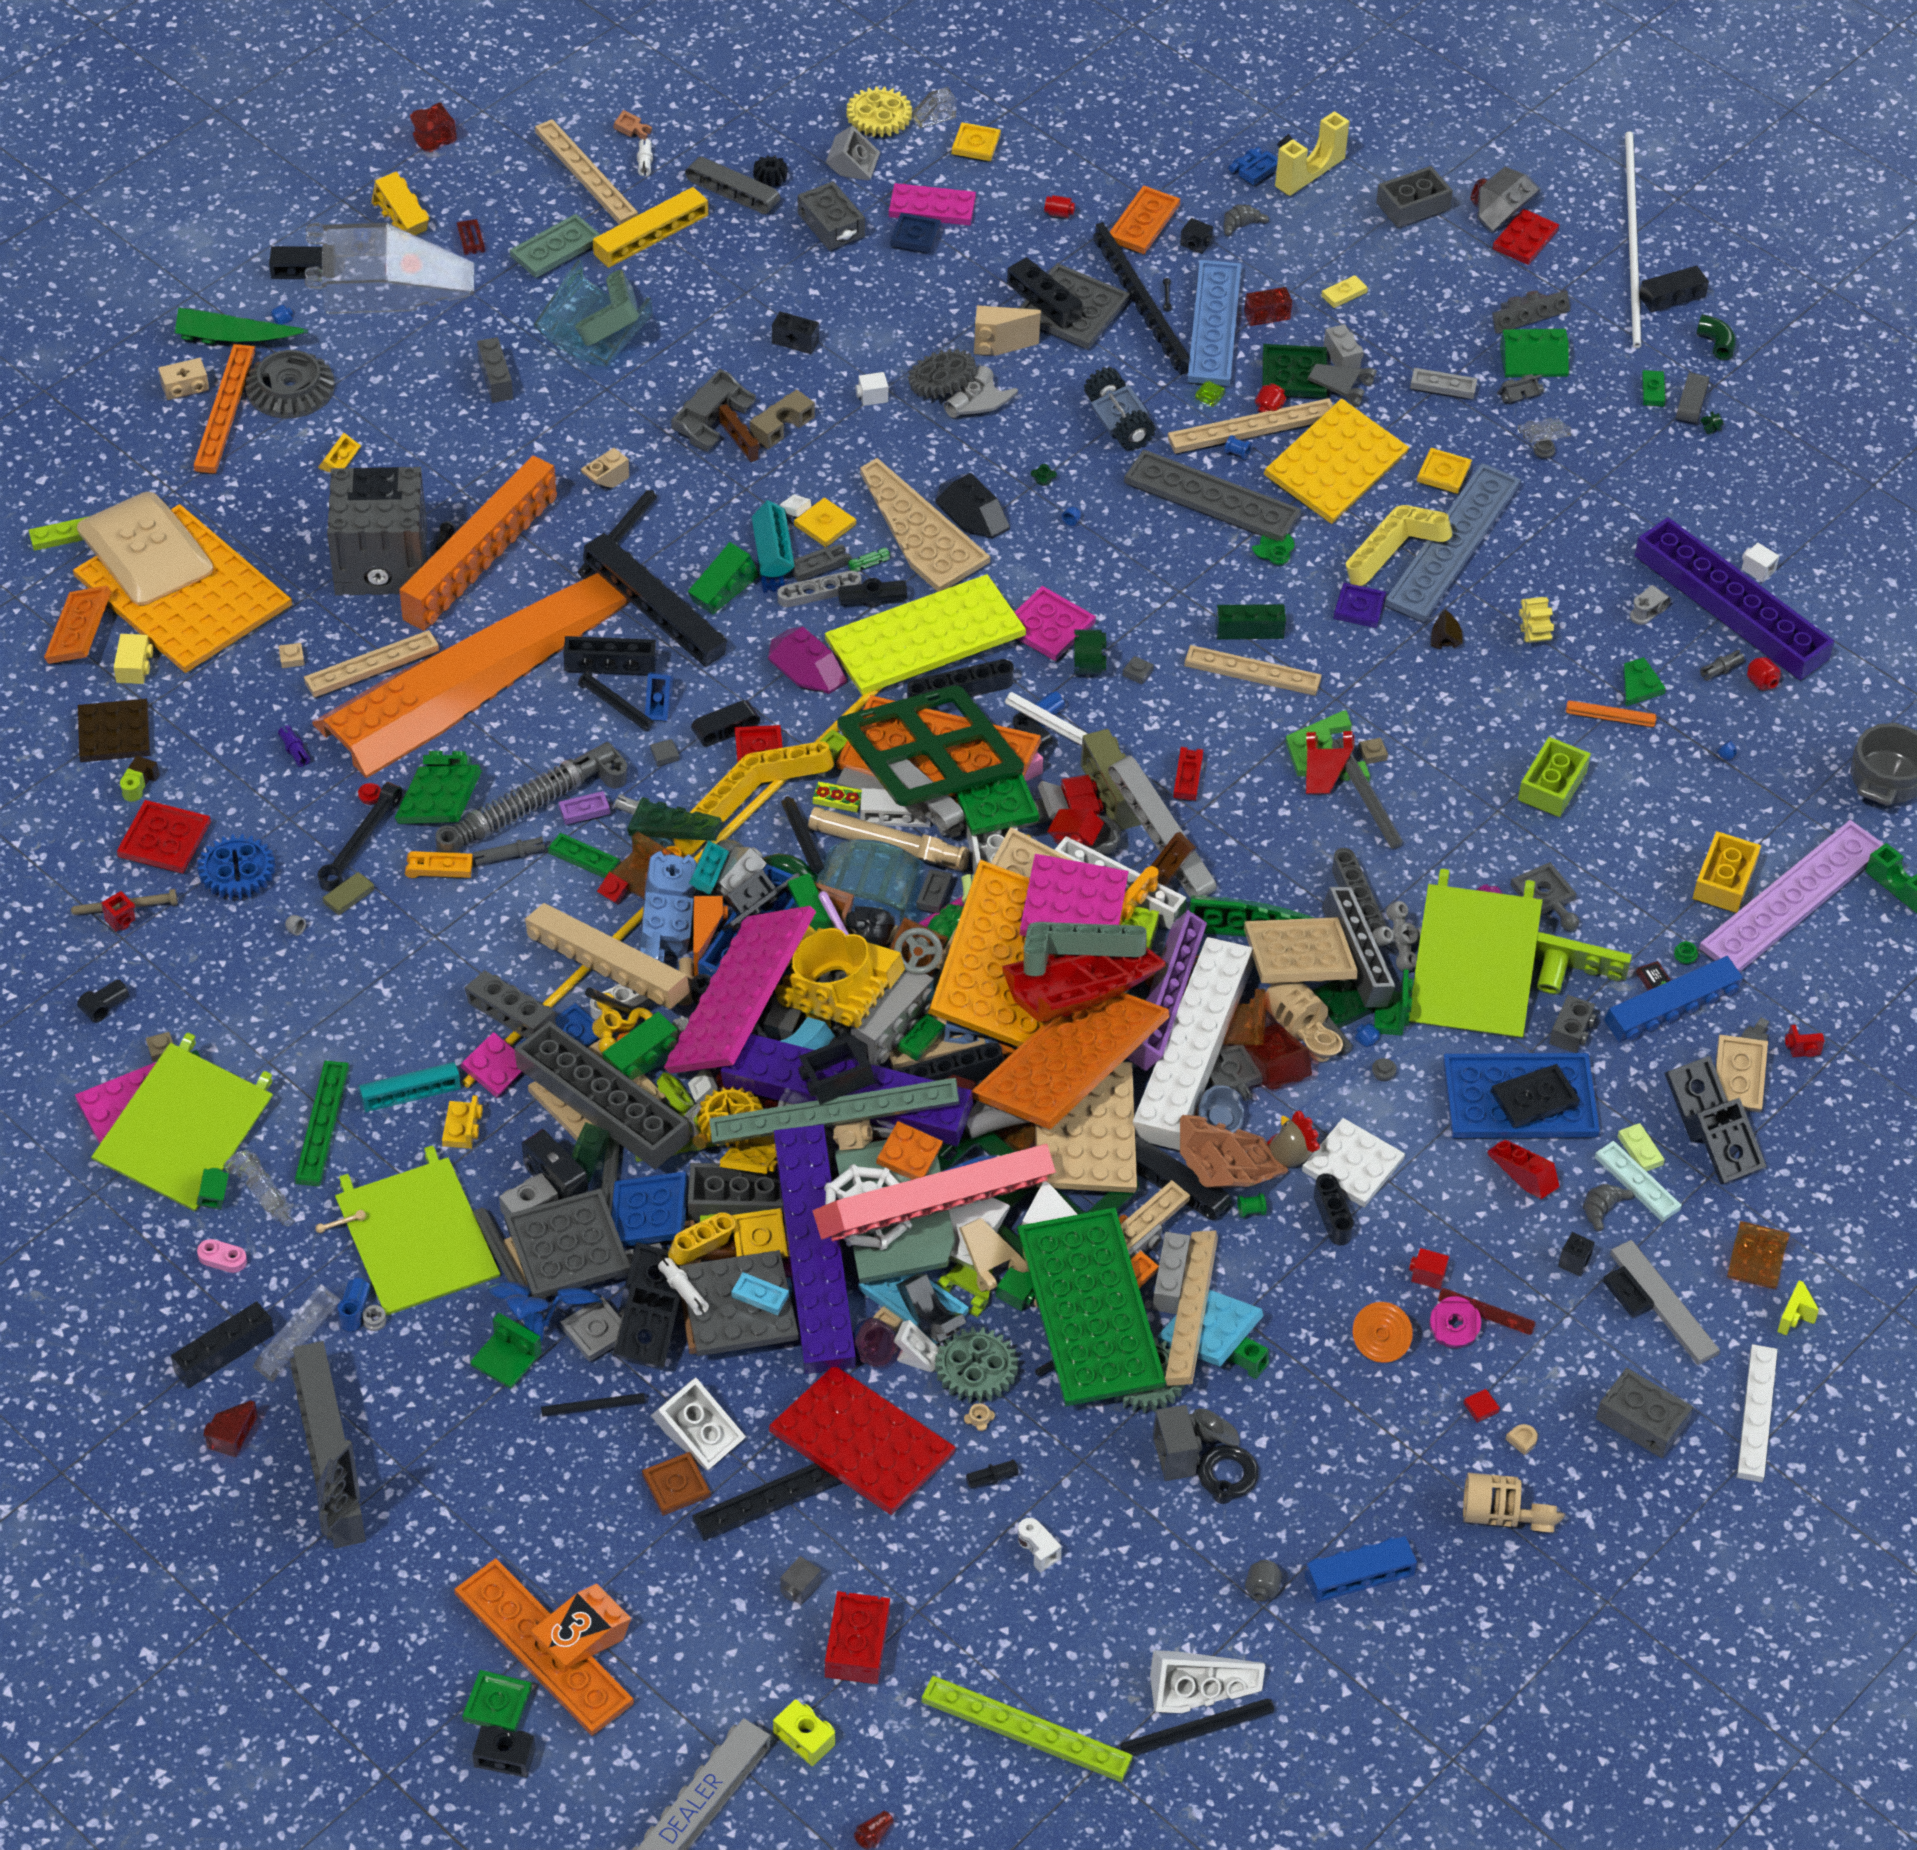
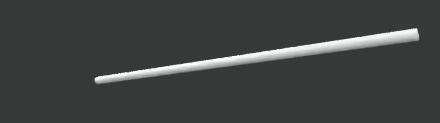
[1625,131,1641,348]

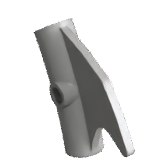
[944,366,1018,418]
[964,1101,1030,1139]

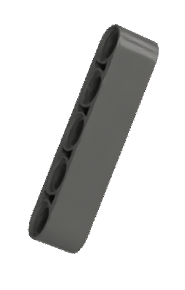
[685,157,780,214]
[1332,848,1386,948]

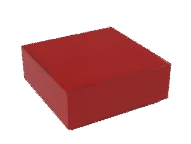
[1463,1389,1500,1423]

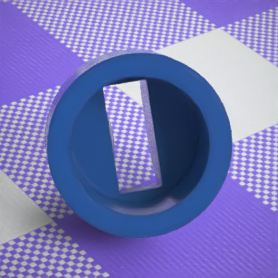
[1062,506,1081,526]
[1716,740,1737,760]

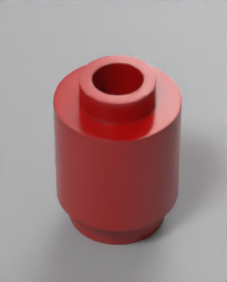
[1044,195,1075,219]

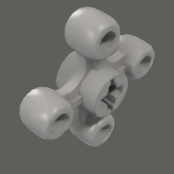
[1372,901,1422,971]

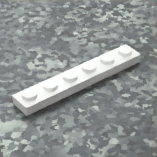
[1737,1344,1777,1482]

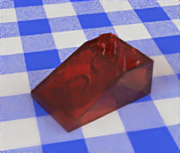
[1234,1023,1312,1090]

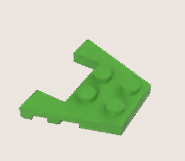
[1285,710,1370,782]

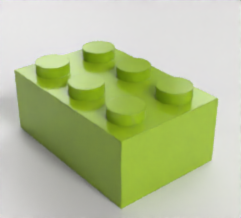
[1518,737,1591,817]

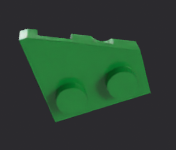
[1623,657,1666,706]
[423,751,472,765]

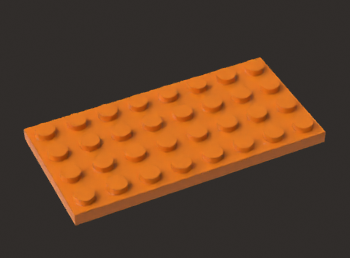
[836,695,1041,797]
[972,992,1170,1130]

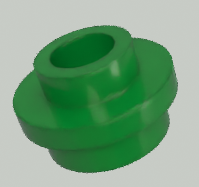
[1674,941,1698,964]

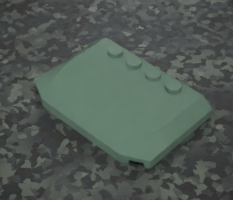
[834,1140,955,1284]

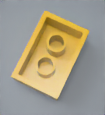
[1692,831,1761,913]

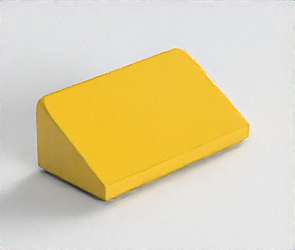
[318,433,361,473]

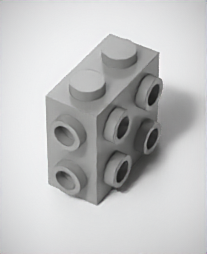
[711,847,767,898]

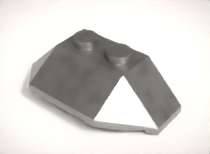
[1477,166,1541,233]

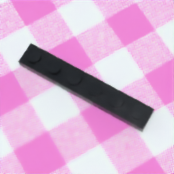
[692,1463,842,1541]

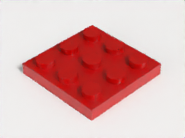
[117,800,211,874]

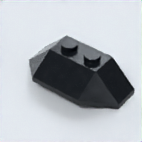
[935,473,1010,539]

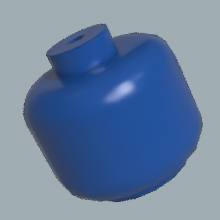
[271,304,294,324]
[1354,1023,1381,1047]

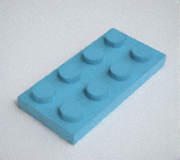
[858,1272,969,1345]

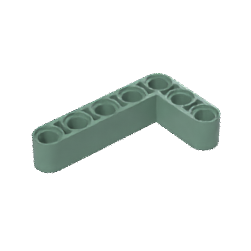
[575,270,639,346]
[1024,922,1146,976]

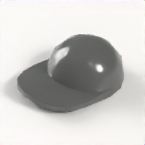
[1193,1408,1240,1447]

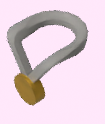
[683,1103,709,1149]

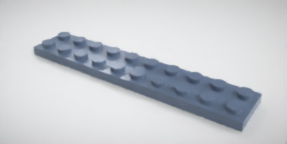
[1385,463,1521,622]

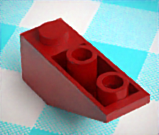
[1487,1139,1560,1199]

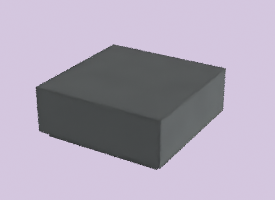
[650,739,679,766]

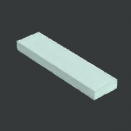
[1594,1141,1682,1222]

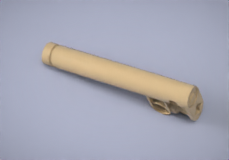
[808,807,970,872]

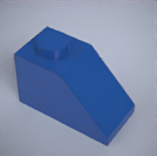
[645,672,673,721]

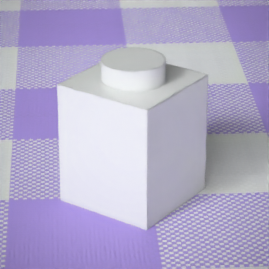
[855,372,888,406]
[1742,543,1779,582]

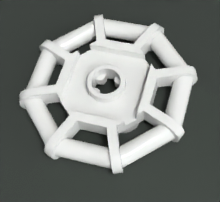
[824,1164,912,1250]

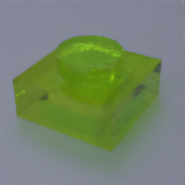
[1195,381,1225,407]

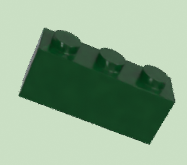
[1215,604,1286,640]

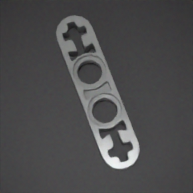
[777,571,861,607]

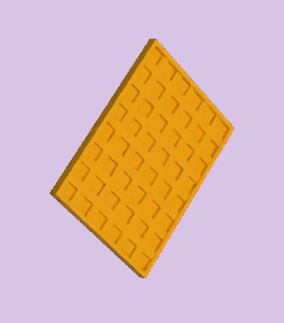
[73,504,292,673]

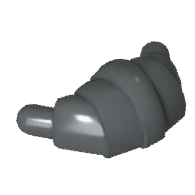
[1223,204,1269,236]
[1582,1184,1634,1231]

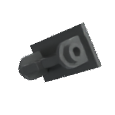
[1497,374,1544,404]

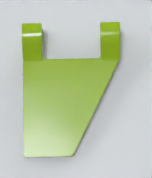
[937,1263,993,1318]

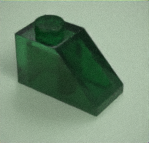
[572,1122,609,1184]

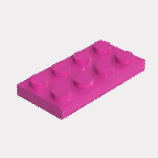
[889,183,976,226]

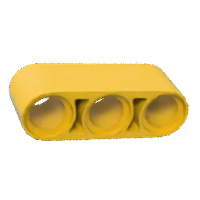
[668,1212,735,1265]

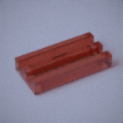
[457,219,485,255]

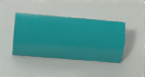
[752,500,795,577]
[358,1062,461,1113]

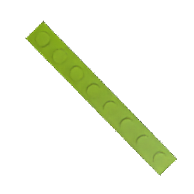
[921,1675,1133,1783]

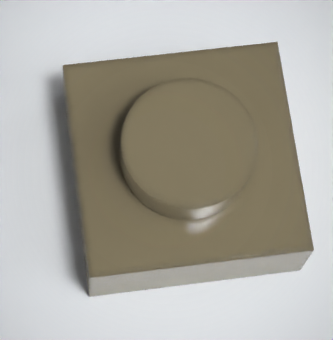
[1358,738,1388,764]
[146,1032,173,1062]

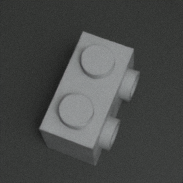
[1323,324,1364,368]

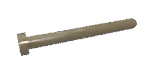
[71,889,178,915]

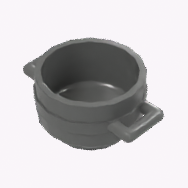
[1850,722,1917,806]

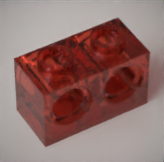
[1244,287,1292,326]

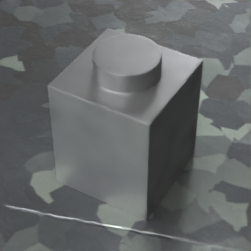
[780,1556,821,1605]

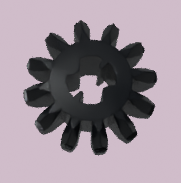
[753,154,788,188]

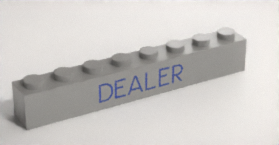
[632,1718,770,1850]

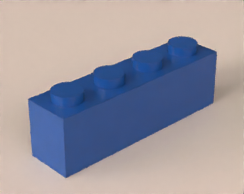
[1304,1536,1417,1603]

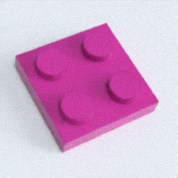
[460,1032,523,1098]

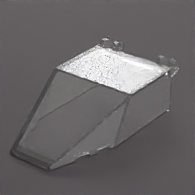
[305,222,474,314]

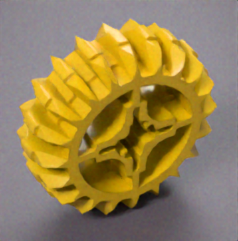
[697,1086,763,1148]

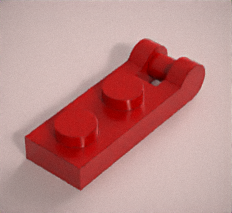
[1173,746,1204,801]

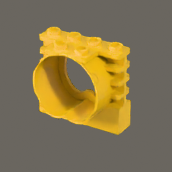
[774,928,905,1028]

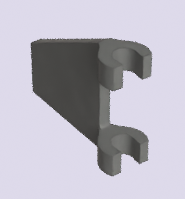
[1307,364,1377,407]

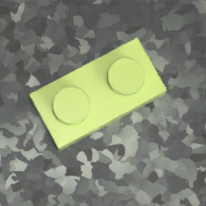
[1617,1123,1665,1172]

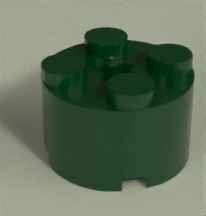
[1074,629,1106,675]

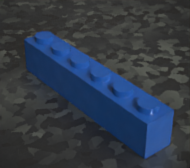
[1604,955,1743,1043]

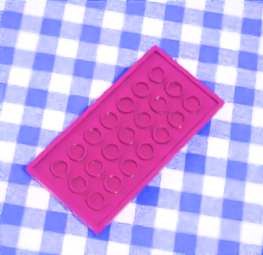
[664,906,816,1074]

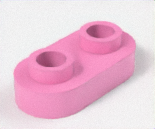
[197,1239,247,1273]

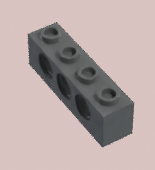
[464,970,557,1039]

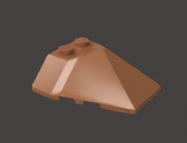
[1180,1115,1289,1188]

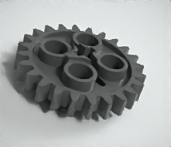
[908,348,977,399]

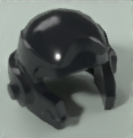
[846,906,895,947]

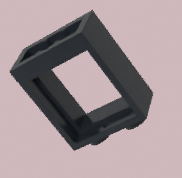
[798,1035,875,1104]

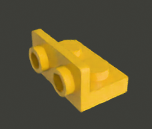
[442,1095,483,1149]

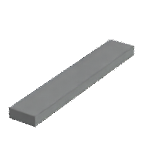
[1610,1240,1720,1365]

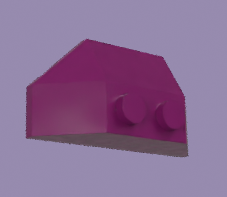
[768,626,847,694]

